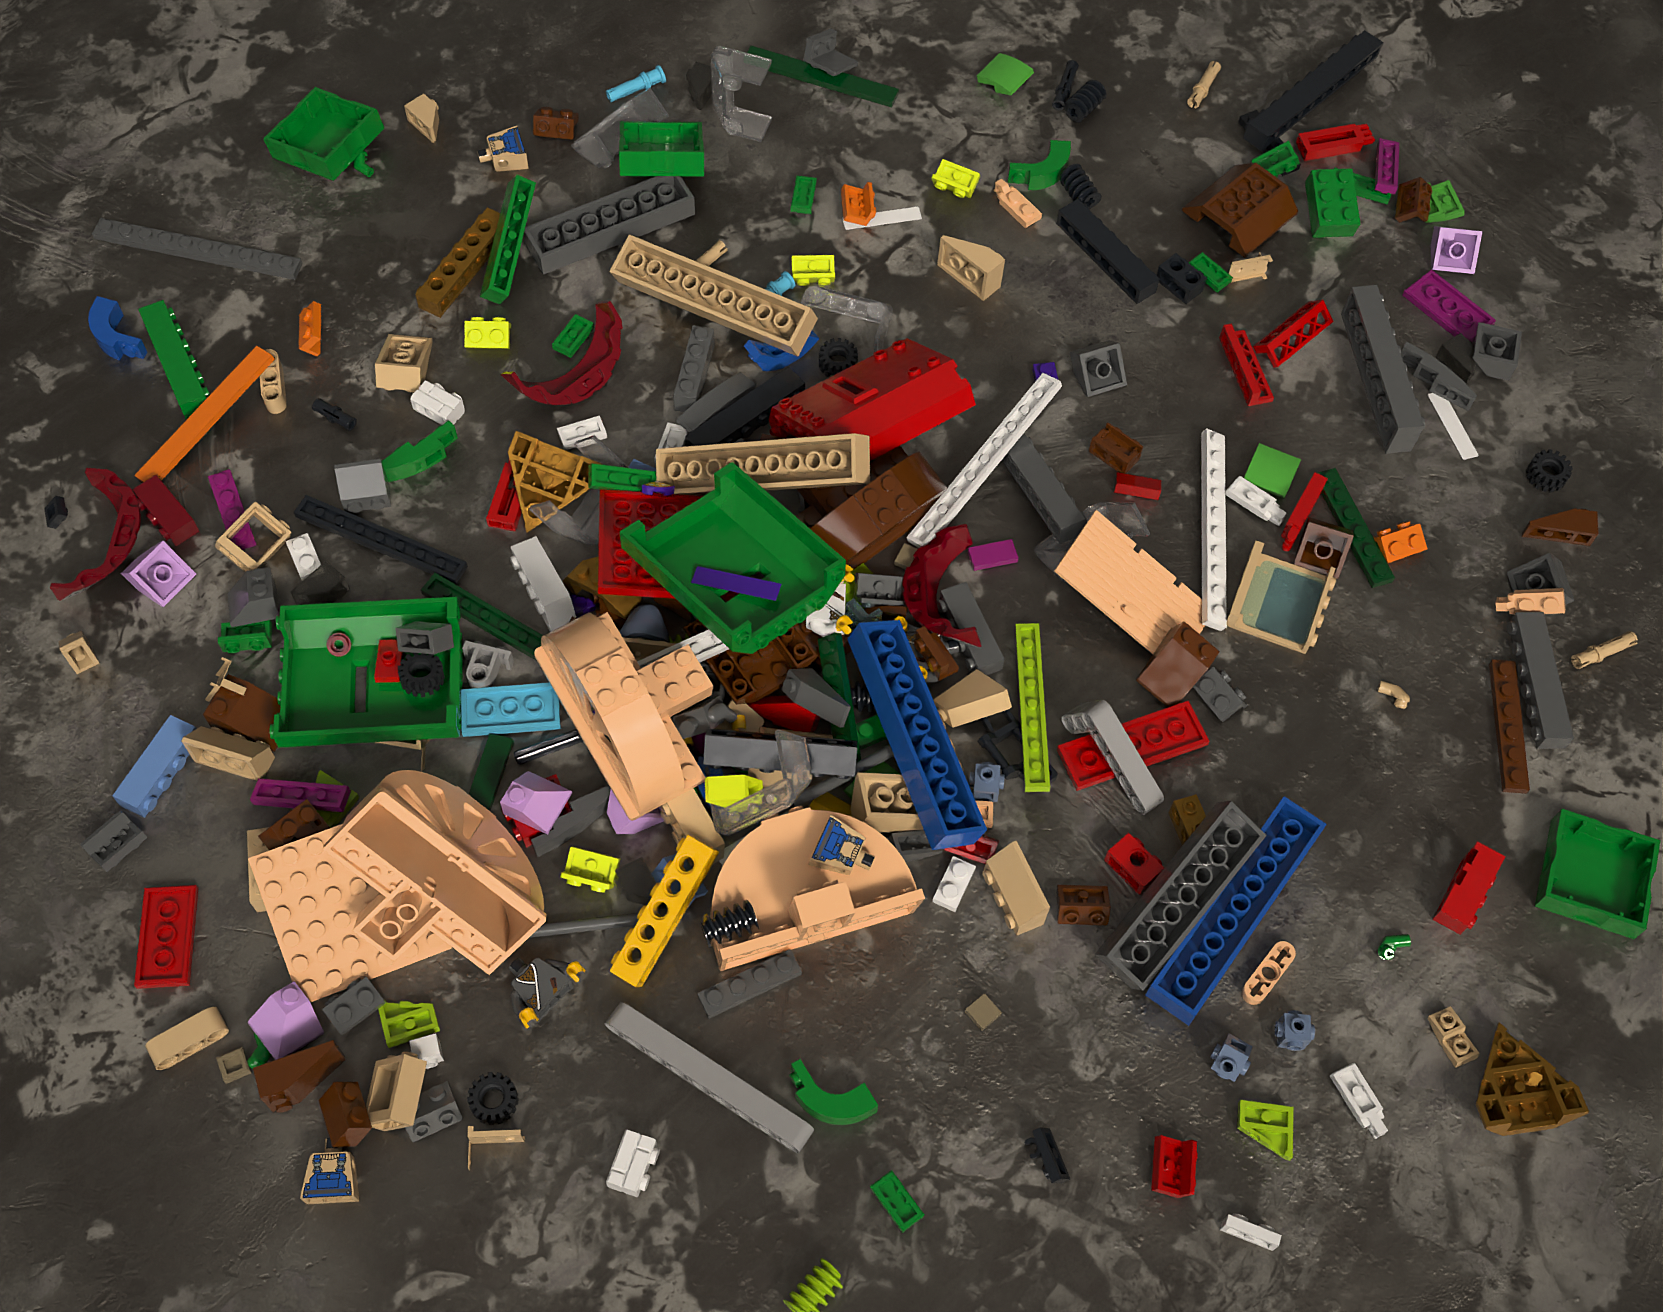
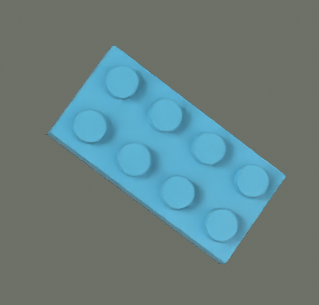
[461,682,561,737]

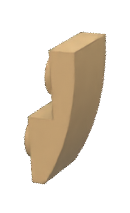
[1428,1006,1480,1068]

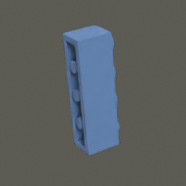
[112,715,196,818]

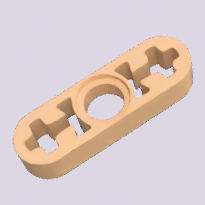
[1241,941,1296,1005]

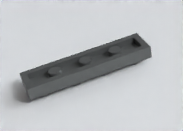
[697,949,802,1019]

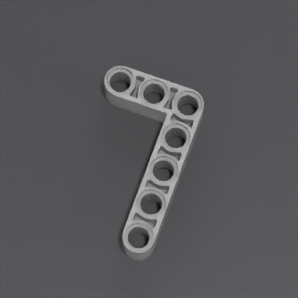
[1061,700,1164,815]

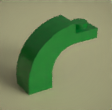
[1008,140,1071,190]
[789,1059,878,1125]

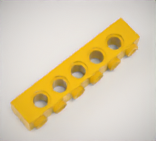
[610,835,719,987]

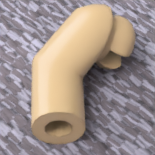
[1377,681,1410,709]

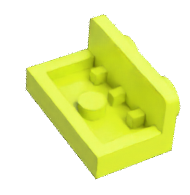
[931,159,980,198]
[792,255,835,286]
[465,317,511,349]
[560,846,621,893]

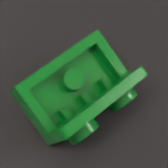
[1251,141,1300,178]
[218,620,272,653]

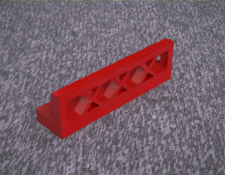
[1253,300,1334,368]
[1219,323,1274,406]

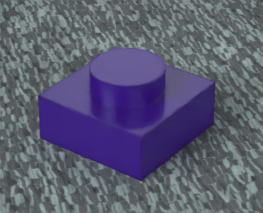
[1032,362,1058,382]

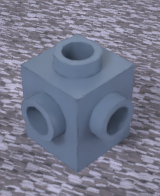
[969,762,1005,802]
[1275,1010,1315,1051]
[1210,1034,1253,1082]

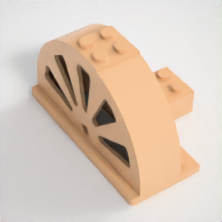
[534,612,713,821]
[323,770,547,975]
[710,806,925,971]

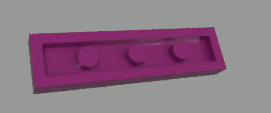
[1375,138,1399,194]
[208,469,257,550]
[250,779,351,812]

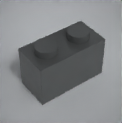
[395,621,454,654]

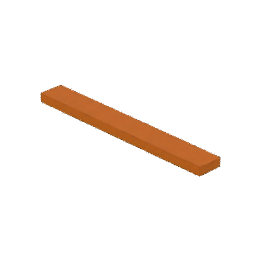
[134,346,275,483]

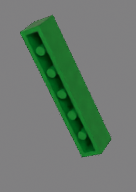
[480,174,536,305]
[138,300,210,419]

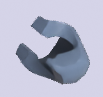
[620,604,669,643]

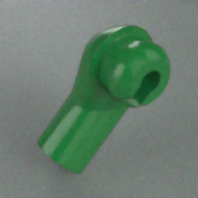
[353,150,374,177]
[1378,934,1411,960]
[247,1033,272,1069]

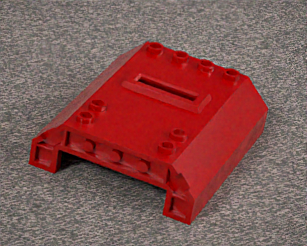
[769,338,976,461]

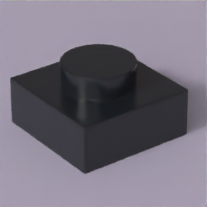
[44,496,68,529]

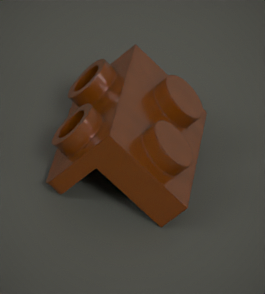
[533,107,579,140]
[914,626,959,681]

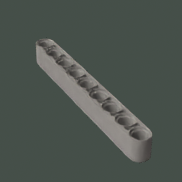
[604,1002,814,1153]

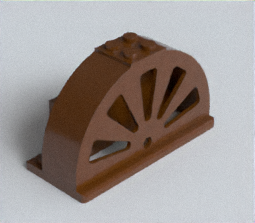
[796,446,948,573]

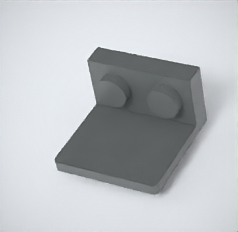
[804,28,858,76]

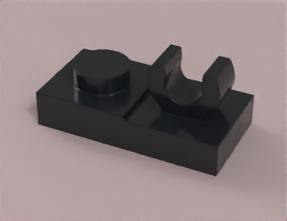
[1024,1127,1070,1184]

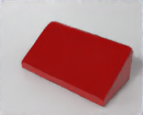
[1114,472,1161,500]
[944,835,999,864]

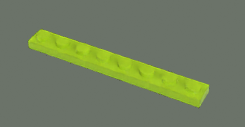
[1015,623,1050,792]

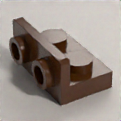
[1395,177,1432,223]
[1056,885,1111,925]

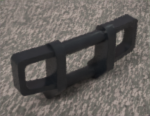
[977,709,1058,783]

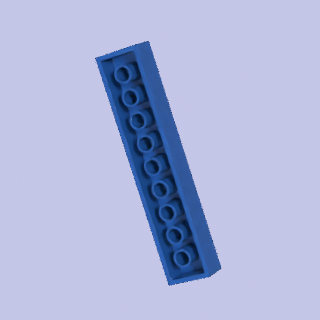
[847,620,987,850]
[1145,796,1327,1026]

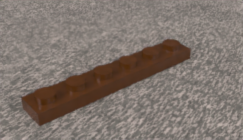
[1489,659,1530,794]

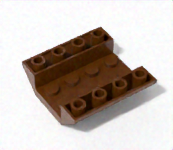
[1182,162,1298,258]
[683,619,817,705]

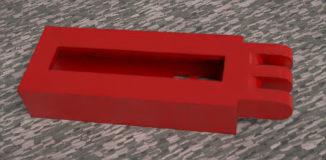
[1295,124,1375,161]
[486,460,522,532]
[1281,472,1328,551]

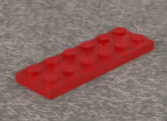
[1057,701,1210,791]

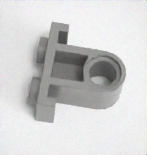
[462,641,514,689]

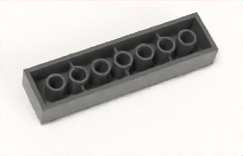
[524,176,695,275]
[1341,285,1425,454]
[1095,801,1267,991]

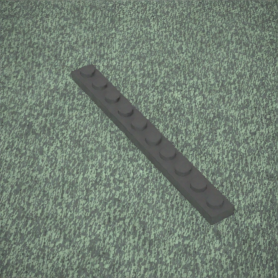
[92,218,302,280]

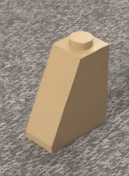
[933,669,1012,728]

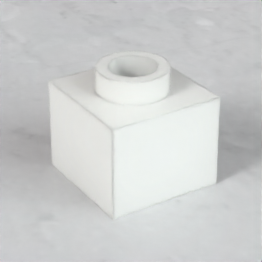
[409,1033,444,1069]

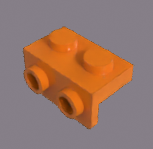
[841,182,876,226]
[299,301,321,356]
[1373,521,1427,563]

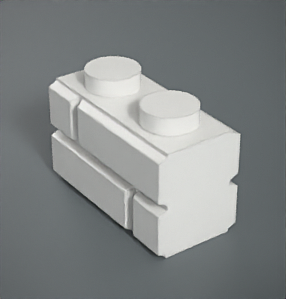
[410,380,465,425]
[606,1130,660,1197]

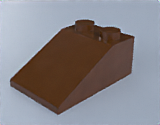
[1136,621,1220,707]
[203,674,281,752]
[253,1040,345,1113]

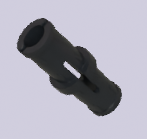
[312,398,357,431]

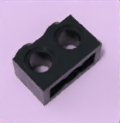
[1157,253,1207,304]

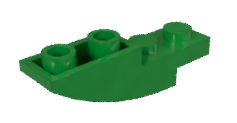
[382,420,458,482]

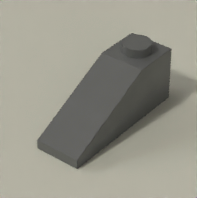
[782,668,851,728]

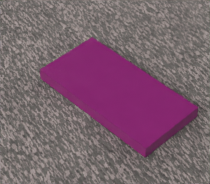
[1402,269,1496,347]

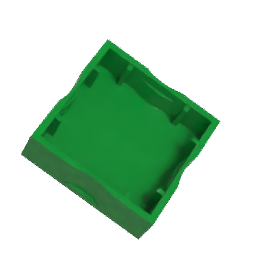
[263,87,384,181]
[619,121,704,176]
[1534,809,1661,939]

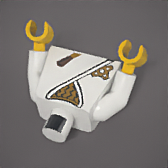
[806,564,854,637]

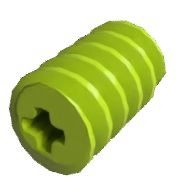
[783,1258,843,1312]

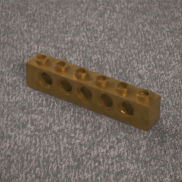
[415,207,500,318]

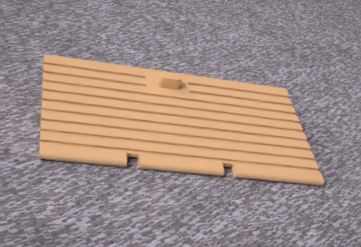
[1054,510,1205,654]

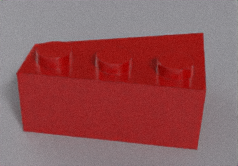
[1432,841,1506,935]

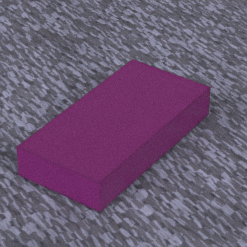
[967,539,1018,571]

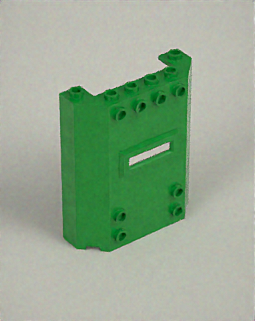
[620,462,846,654]
[270,597,463,748]

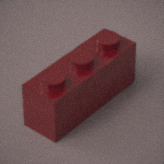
[132,475,200,547]

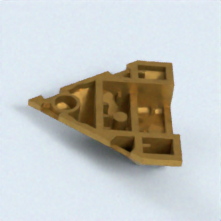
[508,431,603,533]
[562,557,642,619]
[1476,1022,1589,1136]

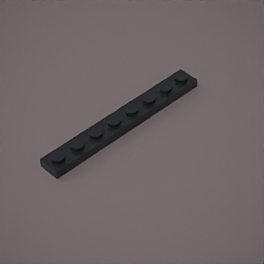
[294,495,468,585]

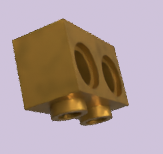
[1168,794,1206,846]

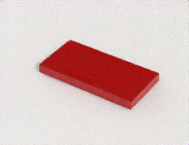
[134,885,199,989]

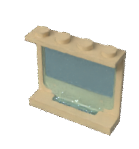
[1227,541,1337,654]

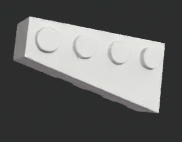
[510,536,576,632]

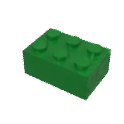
[1305,169,1361,238]

